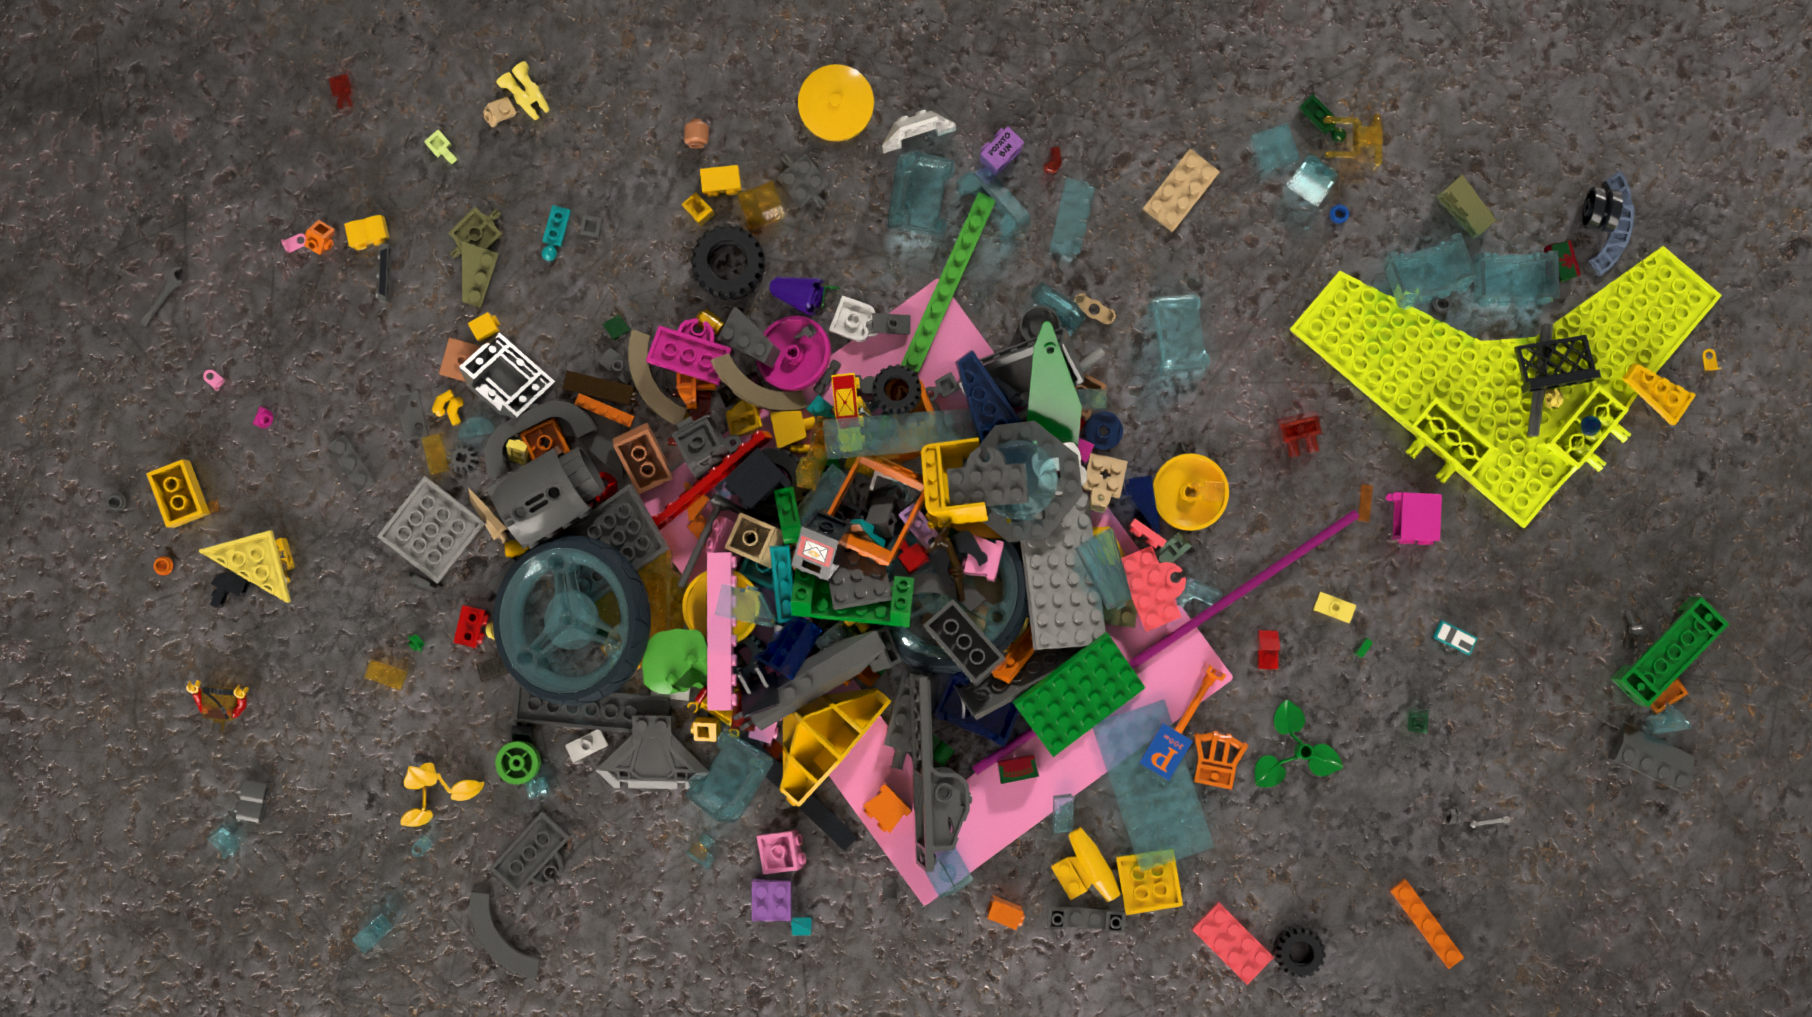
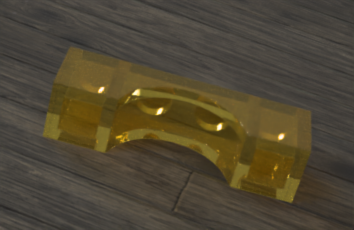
[796,416,837,490]

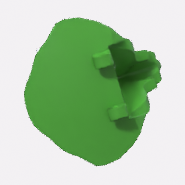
[642,624,707,694]

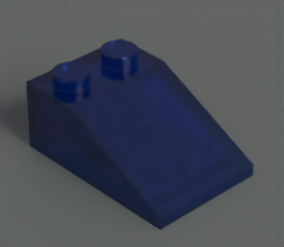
[1122,475,1160,534]

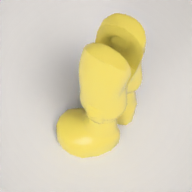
[496,61,550,120]

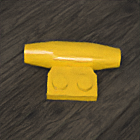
[1051,827,1120,902]

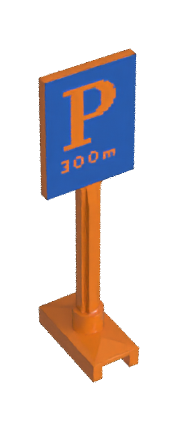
[1139,663,1226,781]

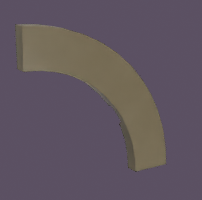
[628,329,687,425]
[710,353,808,411]

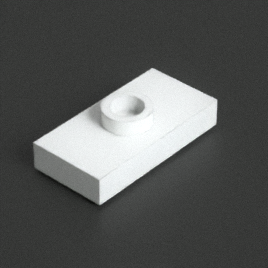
[565,730,608,762]

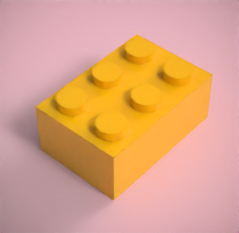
[146,459,210,528]

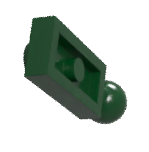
[1298,94,1347,143]

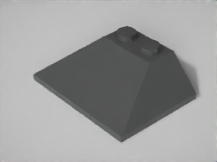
[459,332,555,419]

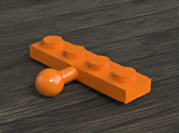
[993,624,1036,683]

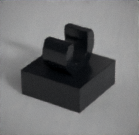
[511,722,533,743]

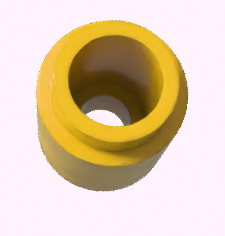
[696,309,725,336]

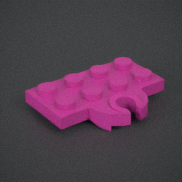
[646,318,732,385]

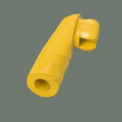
[447,397,464,426]

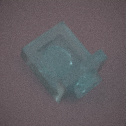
[207,824,239,859]

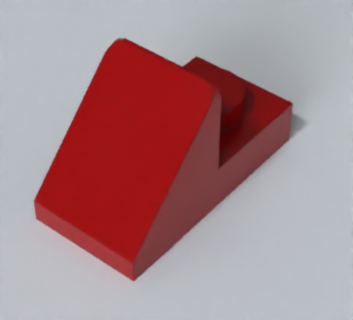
[1258,630,1281,669]

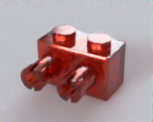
[1276,411,1322,457]

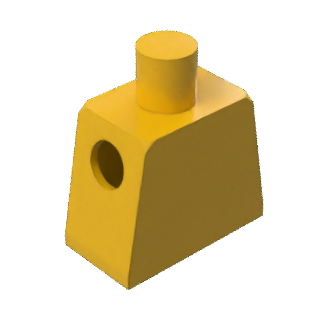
[770,411,817,449]

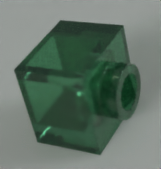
[1407,708,1430,733]

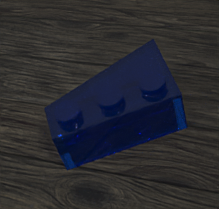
[753,616,822,680]

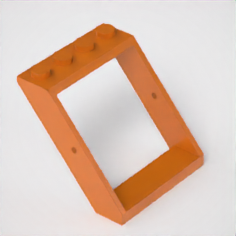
[827,449,925,566]

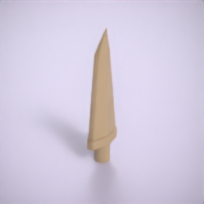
[468,488,510,543]

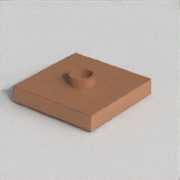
[439,338,482,382]

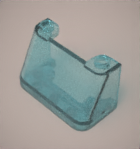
[887,151,955,237]
[956,167,1031,246]
[1149,294,1210,377]
[685,730,773,823]

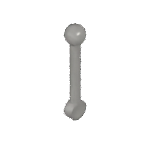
[1470,816,1510,828]

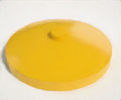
[798,64,874,141]
[1151,454,1229,531]
[682,570,761,643]

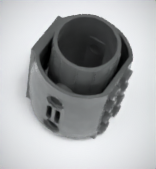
[486,445,606,549]

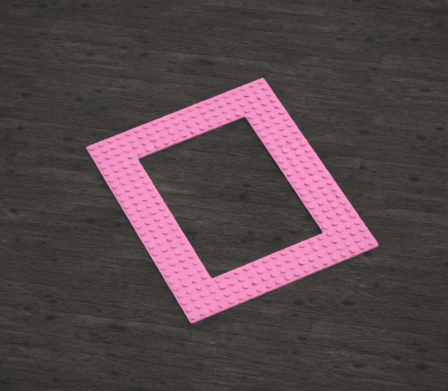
[639,279,1233,905]

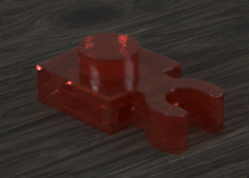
[328,74,353,110]

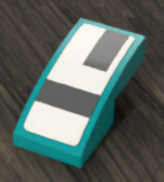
[851,519,886,548]
[1433,620,1478,656]

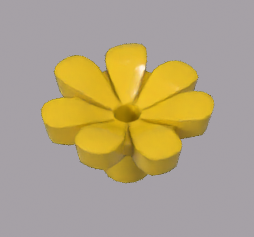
[925,512,949,532]

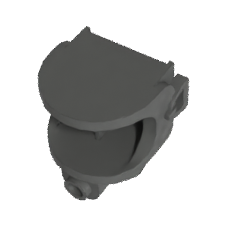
[672,415,743,480]

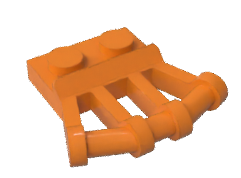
[1193,731,1248,790]

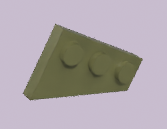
[461,241,499,308]

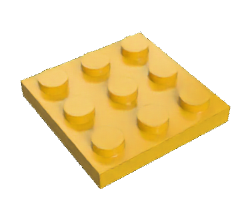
[1116,847,1183,915]

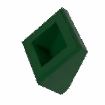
[603,314,630,341]

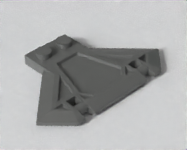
[595,713,710,789]

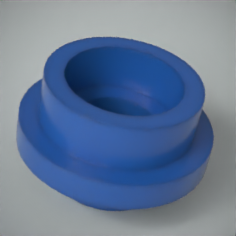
[1330,204,1349,224]

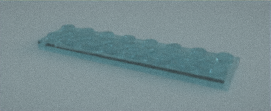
[823,408,978,460]

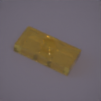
[421,433,450,475]

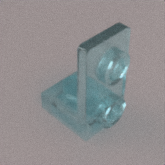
[1177,577,1223,608]

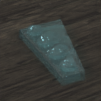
[797,463,847,528]

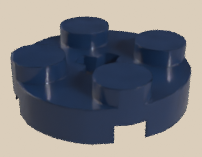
[1084,411,1123,450]

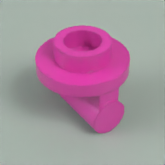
[252,406,273,428]

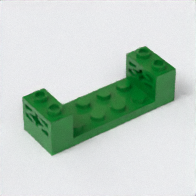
[791,568,914,627]
[1610,597,1729,707]

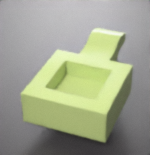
[424,129,457,164]

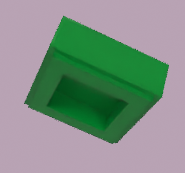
[1353,637,1373,658]

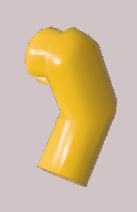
[432,390,455,417]

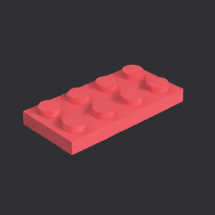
[1191,902,1274,985]

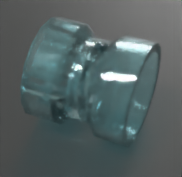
[525,776,549,799]

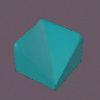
[791,917,812,936]

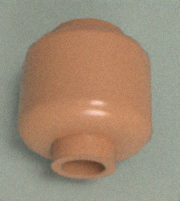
[684,119,709,148]

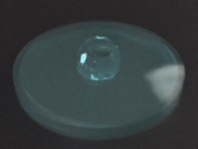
[983,440,1058,519]

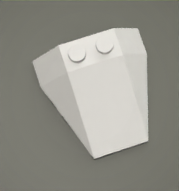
[882,110,956,154]

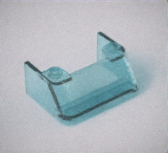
[715,584,777,628]

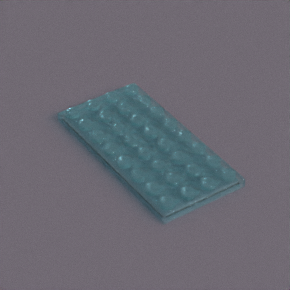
[1092,699,1214,872]

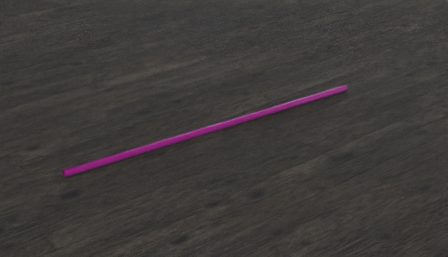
[972,510,1359,775]

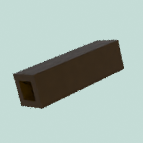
[562,370,638,407]

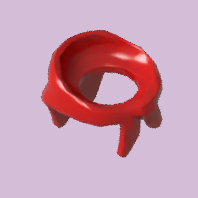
[594,472,618,503]

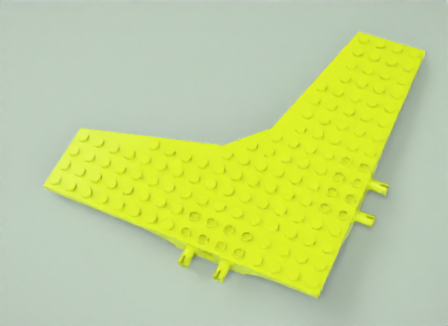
[1289,246,1722,528]

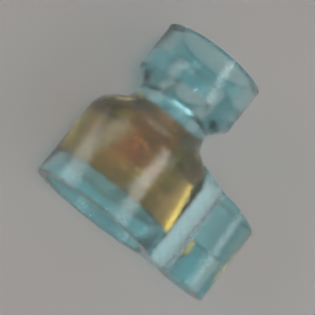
[686,832,716,869]

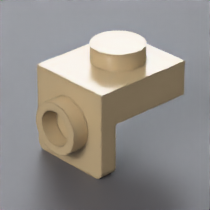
[483,97,517,128]

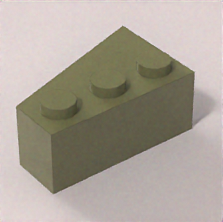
[1436,175,1496,239]

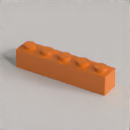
[574,393,636,428]

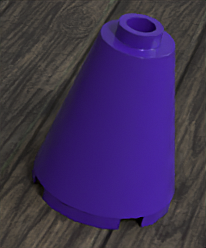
[769,277,824,316]

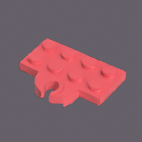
[1115,546,1186,632]

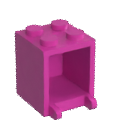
[1385,492,1442,545]

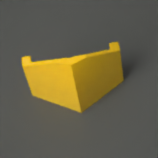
[726,400,762,437]

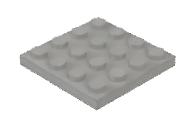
[377,476,486,584]

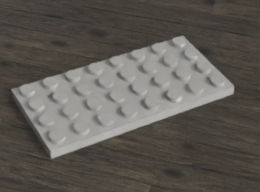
[1019,492,1106,650]

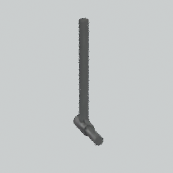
[677,492,748,588]

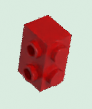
[453,605,490,648]

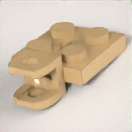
[1082,452,1128,513]

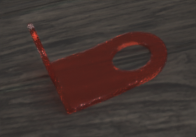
[763,738,783,762]

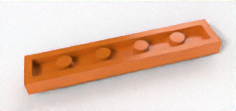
[1389,879,1464,969]

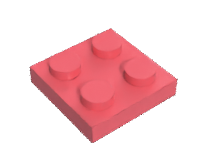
[1127,519,1167,549]

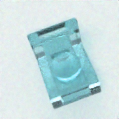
[1646,702,1692,734]

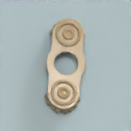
[1073,293,1116,325]

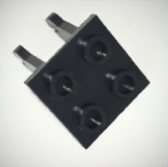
[737,660,779,718]

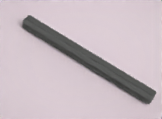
[1527,323,1553,437]

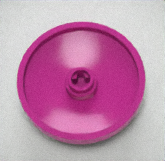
[756,316,831,391]

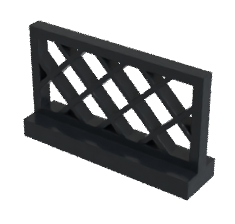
[1514,335,1601,394]

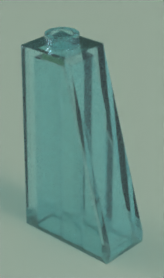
[1075,528,1132,610]

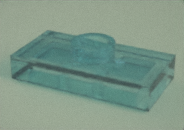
[1052,794,1074,833]

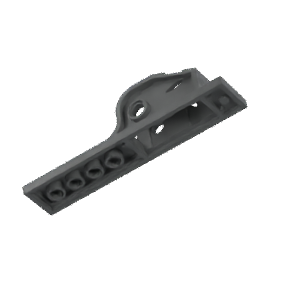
[909,671,972,872]

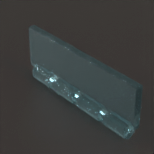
[1049,178,1095,257]

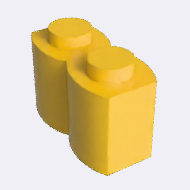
[344,215,390,250]

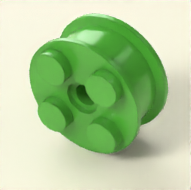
[495,741,541,784]

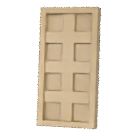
[1143,149,1220,232]

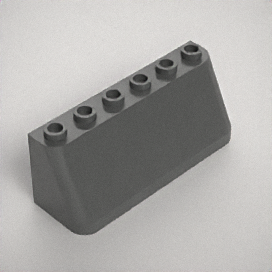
[958,327,1084,408]

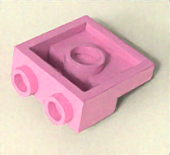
[757,829,806,874]

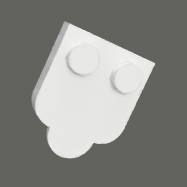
[829,295,879,342]

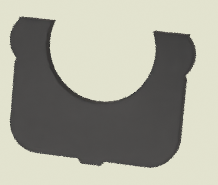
[929,531,988,588]

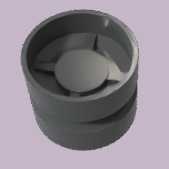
[1018,305,1060,342]

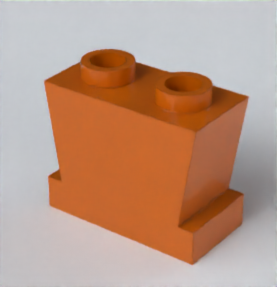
[863,782,912,833]
[986,895,1025,930]

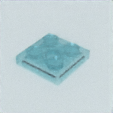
[1251,123,1300,172]

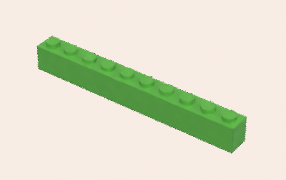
[900,192,996,376]

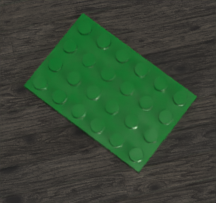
[1013,632,1146,757]

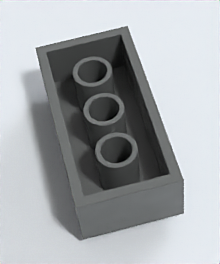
[923,599,1006,687]

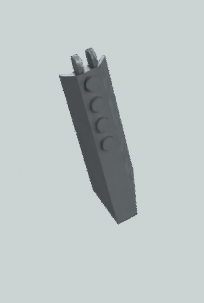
[733,631,886,731]

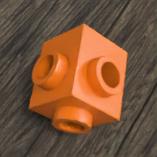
[304,220,335,255]

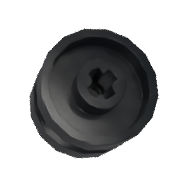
[1581,186,1623,233]

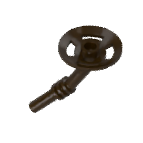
[926,521,965,601]

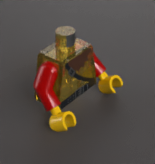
[186,680,249,731]

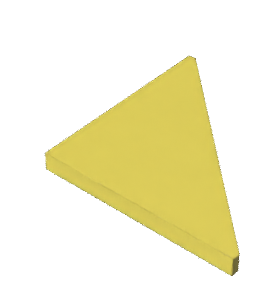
[199,530,291,603]

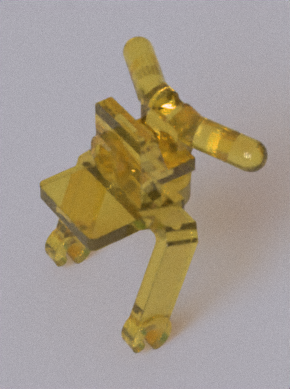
[1324,113,1383,166]

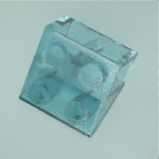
[1286,153,1339,208]

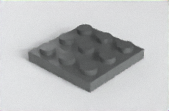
[828,551,892,610]

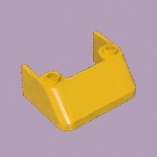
[921,438,988,524]

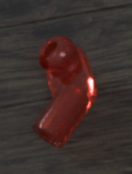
[1044,146,1062,174]

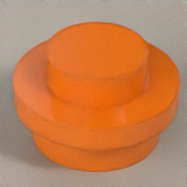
[153,556,174,575]

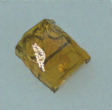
[738,180,786,230]

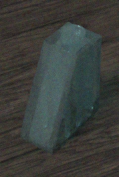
[1030,281,1086,332]

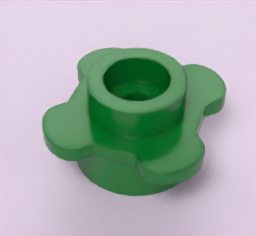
[407,634,425,653]

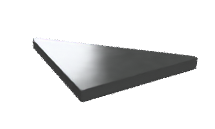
[555,405,624,479]

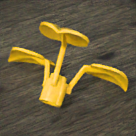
[400,763,484,827]

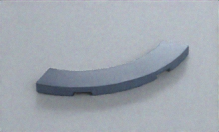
[1589,170,1634,276]

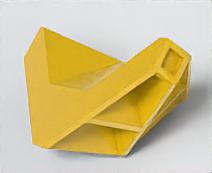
[779,688,892,807]

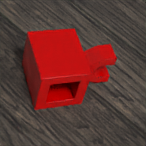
[898,540,929,575]

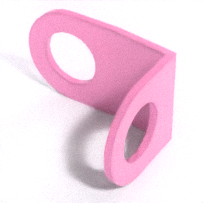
[281,234,306,253]
[203,370,226,391]

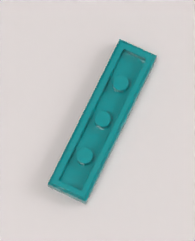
[769,544,797,623]

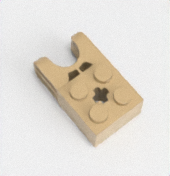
[725,512,797,568]

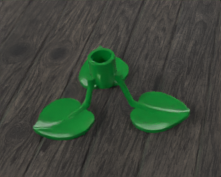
[1254,700,1343,788]

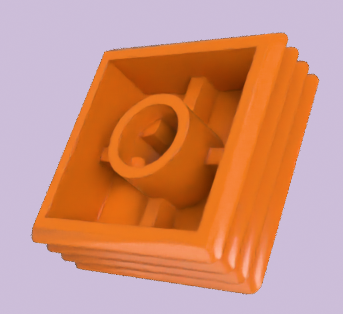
[520,418,571,460]

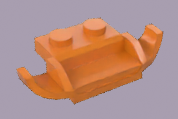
[677,372,717,409]

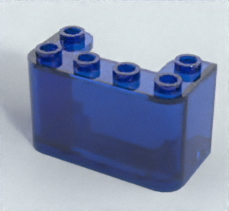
[933,672,1020,747]

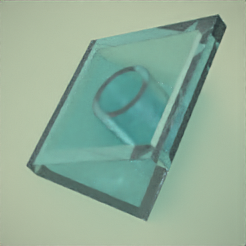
[924,847,974,899]

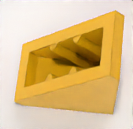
[681,192,715,227]

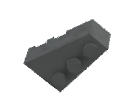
[717,306,781,368]

